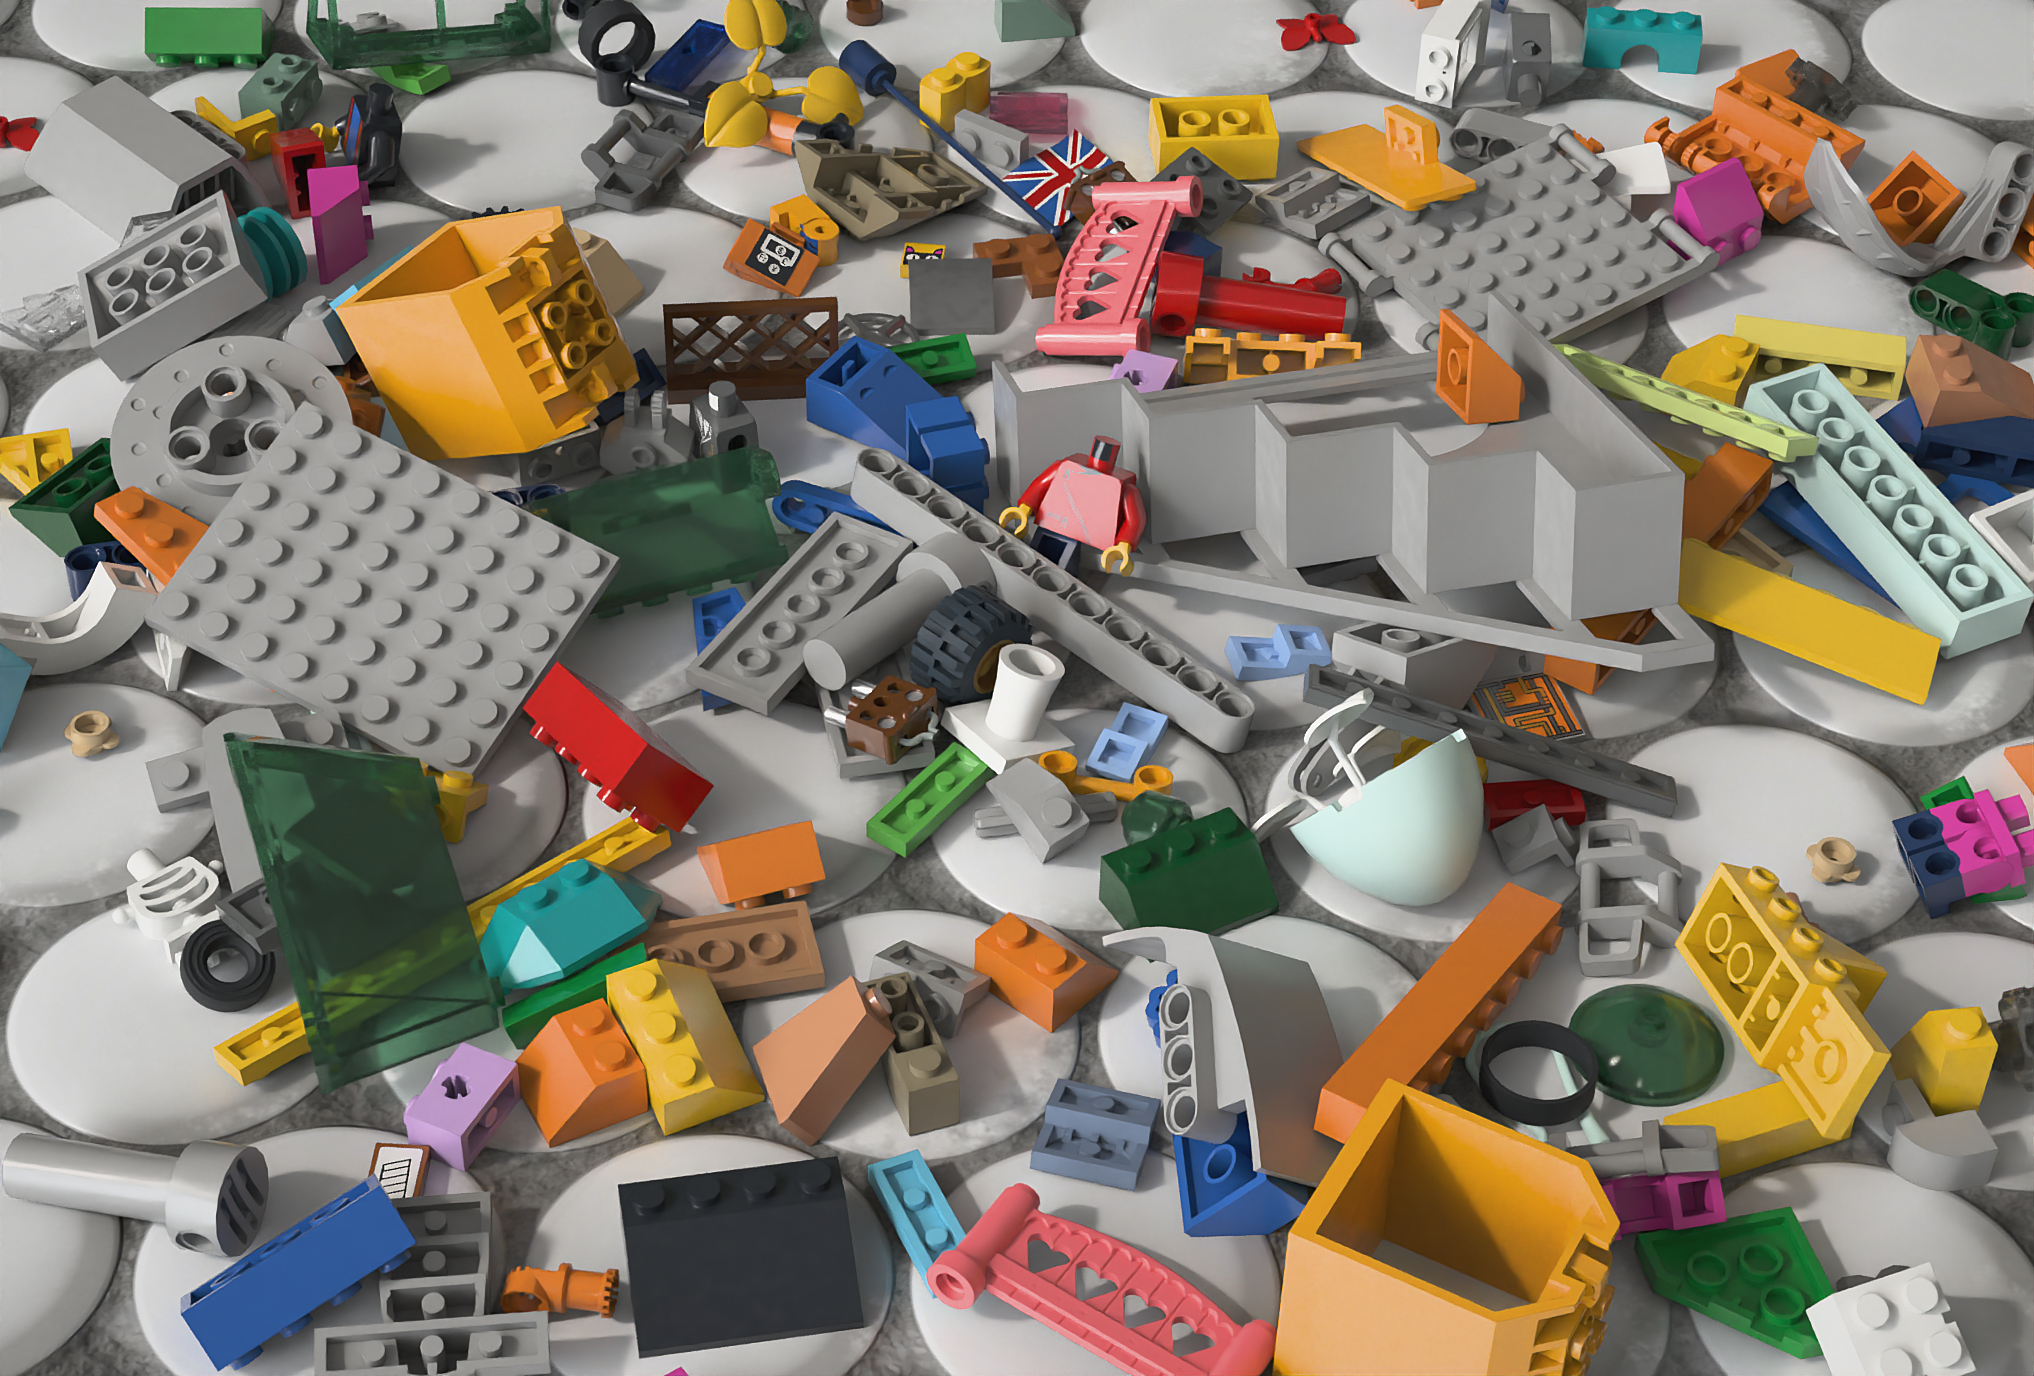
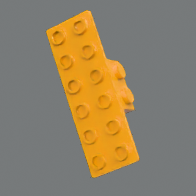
[1297,104,1477,211]

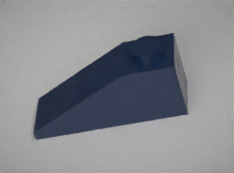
[1912,416,2034,489]

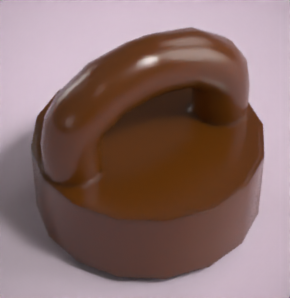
[846,0,883,26]

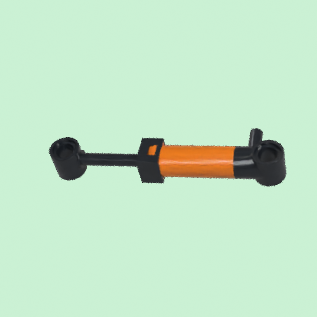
[595,53,855,158]

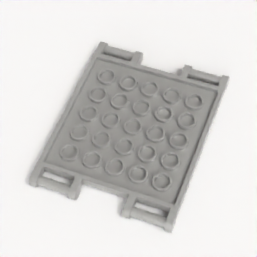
[1318,123,1720,351]

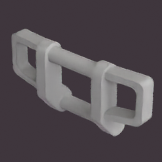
[1575,818,1684,977]
[1544,1119,1721,1178]

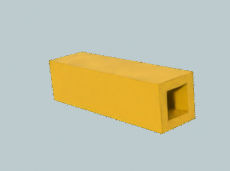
[1662,1080,1856,1179]

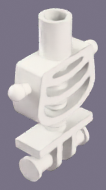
[113,849,240,968]

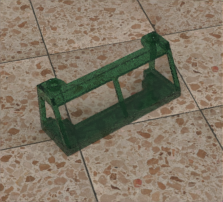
[306,0,552,71]

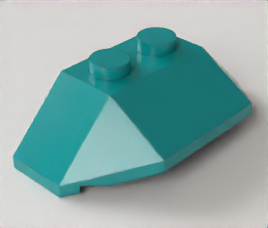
[466,858,663,998]

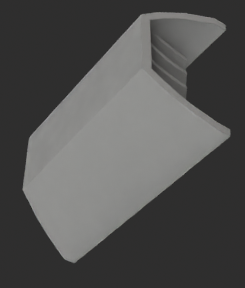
[24,75,273,246]

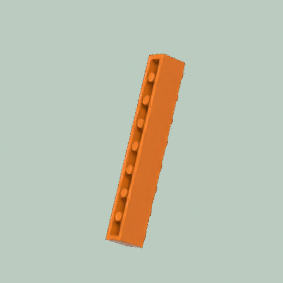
[1543,442,1774,695]
[1314,882,1564,1144]

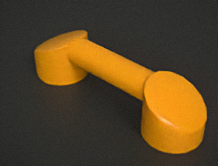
[1038,750,1173,808]

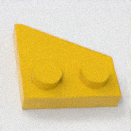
[0,428,74,495]

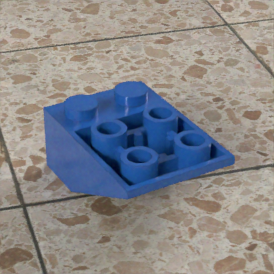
[806,336,944,461]

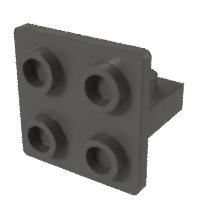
[1150,147,1253,236]

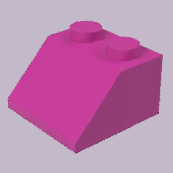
[1667,157,1764,267]
[307,165,374,285]

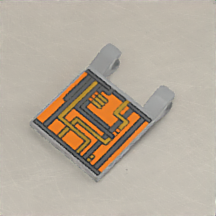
[1467,650,1586,744]

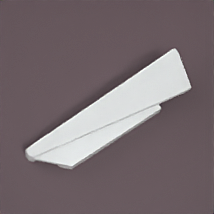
[1568,142,1671,212]

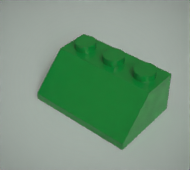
[145,7,275,68]

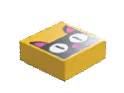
[900,242,946,278]

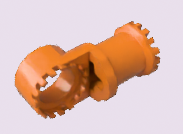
[500,1263,619,1319]

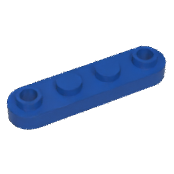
[772,480,919,550]

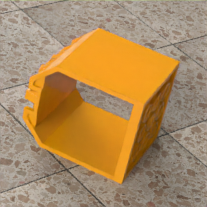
[336,206,640,461]
[1272,1078,1620,1376]

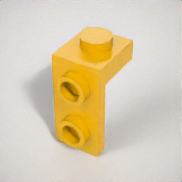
[195,96,278,163]

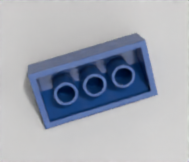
[1172,1111,1309,1237]
[180,1173,417,1372]

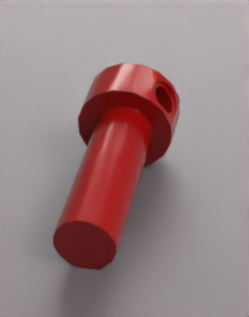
[1149,250,1346,343]

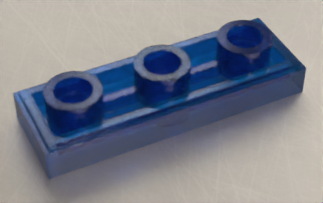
[644,19,731,93]

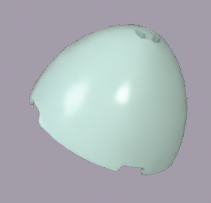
[1290,728,1484,907]

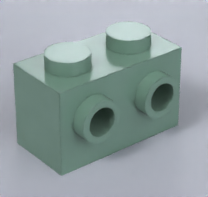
[238,53,323,132]

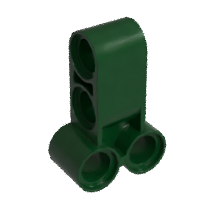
[1908,269,2034,361]

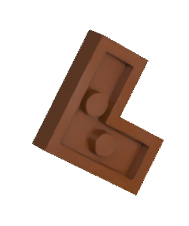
[973,234,1064,299]

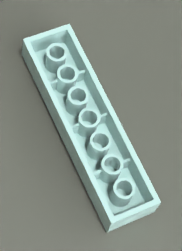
[1743,362,2034,659]

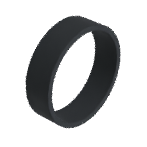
[1479,1020,1599,1126]

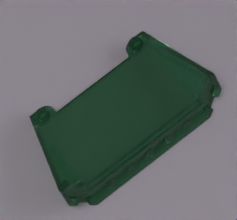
[222,732,506,1095]

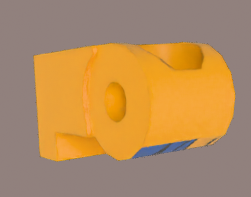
[770,194,839,267]

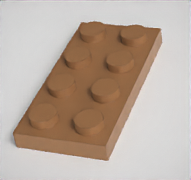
[607,900,825,1003]

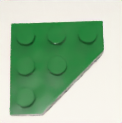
[1634,1206,1835,1359]

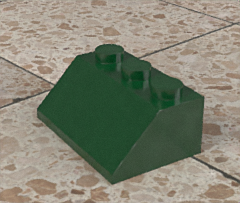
[8,438,121,558]
[1099,807,1279,963]

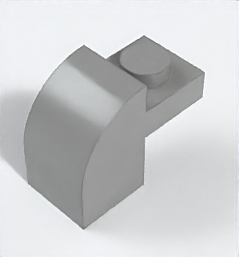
[1882,1078,1999,1191]

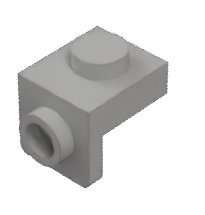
[1492,804,1576,876]

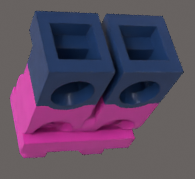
[1892,789,2034,919]

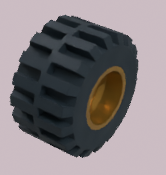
[909,585,1033,707]

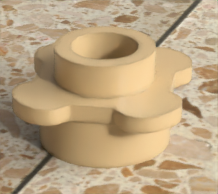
[64,710,120,757]
[1806,837,1861,882]

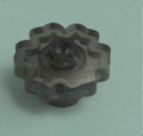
[1785,57,1857,121]
[1988,986,2034,1092]

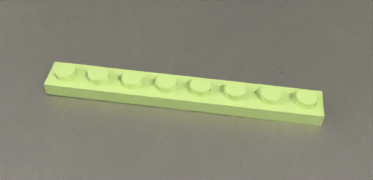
[1552,343,1819,462]

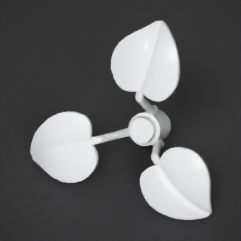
[1250,688,1401,844]

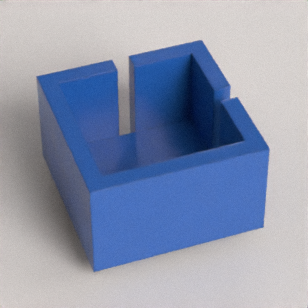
[906,395,990,515]

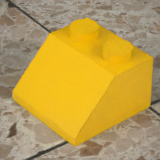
[1660,333,1761,416]

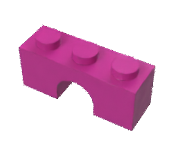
[1598,1170,1727,1241]

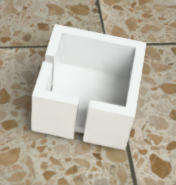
[1968,489,2034,603]
[1806,1262,1977,1376]

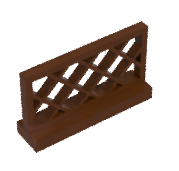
[663,297,839,405]

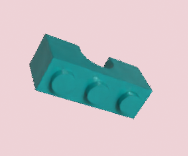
[1581,6,1703,75]

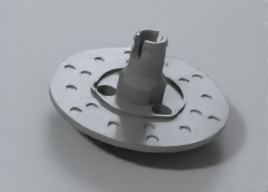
[110,335,354,527]

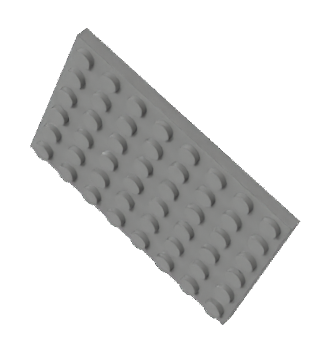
[143,400,621,782]

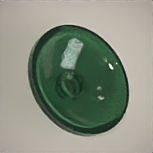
[1568,984,1725,1107]

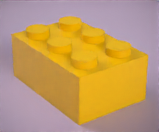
[1148,94,1279,181]

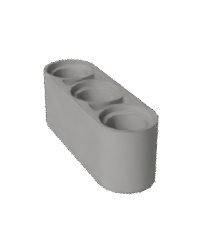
[1449,108,1567,164]

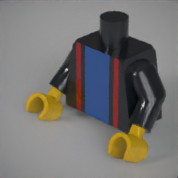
[310,83,403,187]

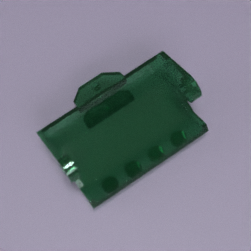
[517,445,789,619]

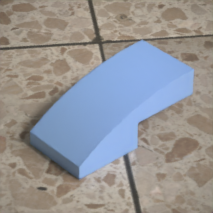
[1224,624,1332,681]
[1085,702,1169,783]

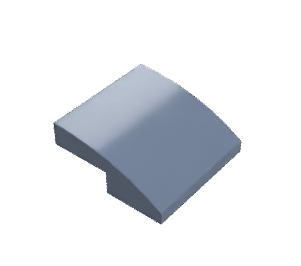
[1030,1078,1161,1191]

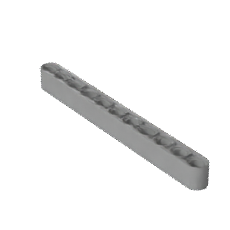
[850,448,1256,753]

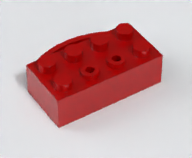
[523,661,715,834]

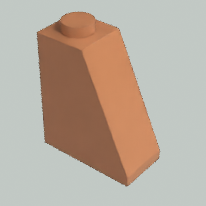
[752,975,896,1146]

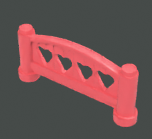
[1036,176,1203,358]
[926,1183,1277,1376]

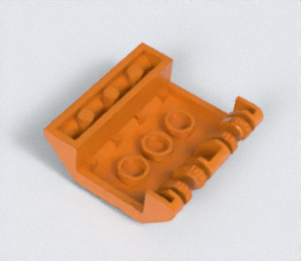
[1644,74,1866,225]

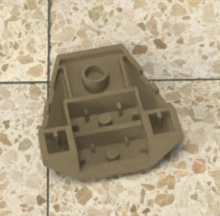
[794,139,989,241]

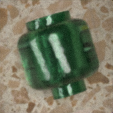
[1121,790,1195,846]

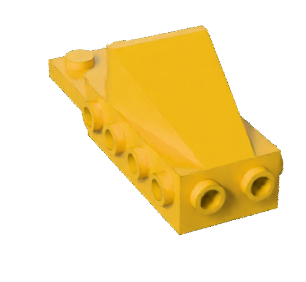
[1675,862,1892,1140]

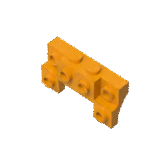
[1182,328,1361,384]

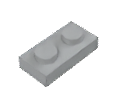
[955,109,1029,172]

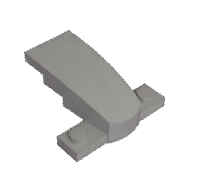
[145,707,352,893]
[314,1191,551,1376]

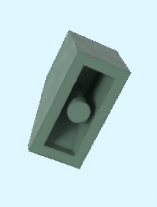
[994,0,1075,42]

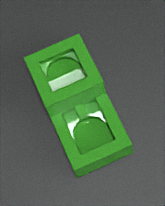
[367,46,452,95]

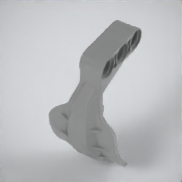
[1804,137,2034,277]

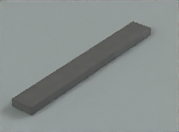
[1303,664,1678,817]

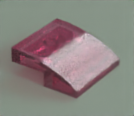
[989,91,1068,135]

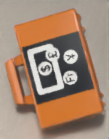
[723,218,821,297]

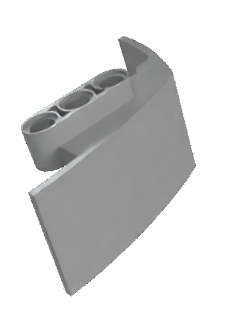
[1103,927,1345,1188]

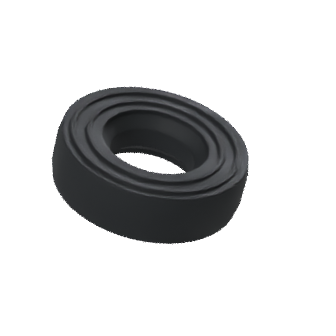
[180,919,276,1012]

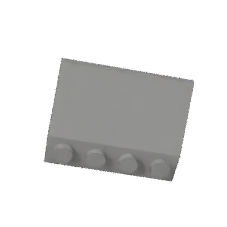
[77,190,268,382]

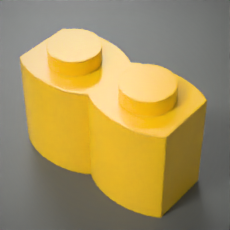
[919,52,991,132]

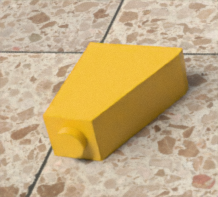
[1889,1006,1998,1117]

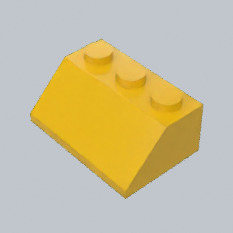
[606,959,764,1136]

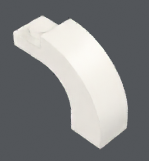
[0,561,158,675]

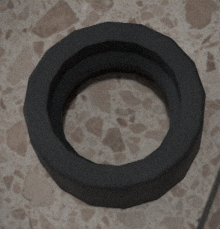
[578,0,656,72]

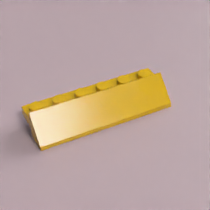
[1678,538,1942,706]

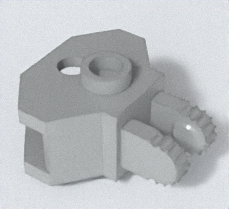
[599,388,695,484]

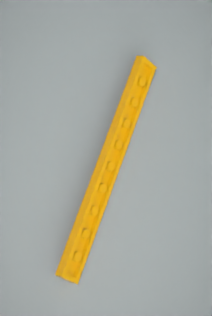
[213,816,672,1087]

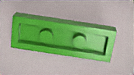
[866,741,993,858]

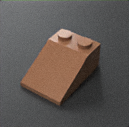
[1904,334,2034,428]

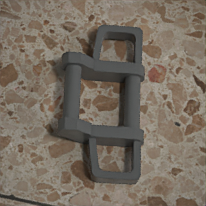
[581,109,705,212]

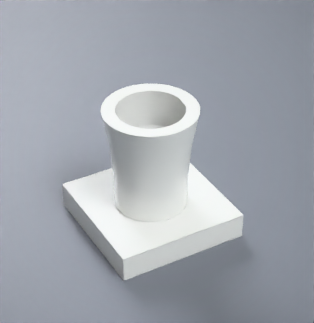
[941,644,1076,775]

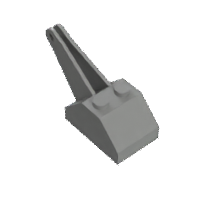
[1288,621,1497,797]

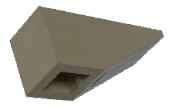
[862,971,960,1136]

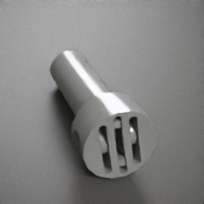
[803,532,997,691]
[2,1133,269,1258]

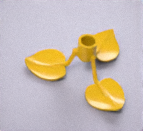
[704,0,864,148]

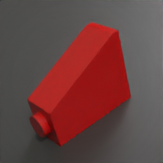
[269,127,326,220]

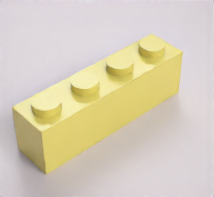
[1732,314,1907,401]

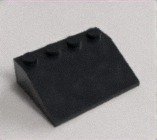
[618,1156,864,1359]

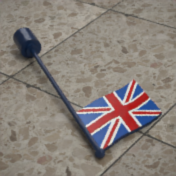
[839,40,1114,240]

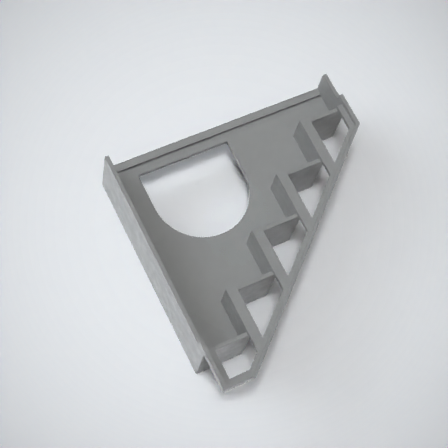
[992,290,1715,672]

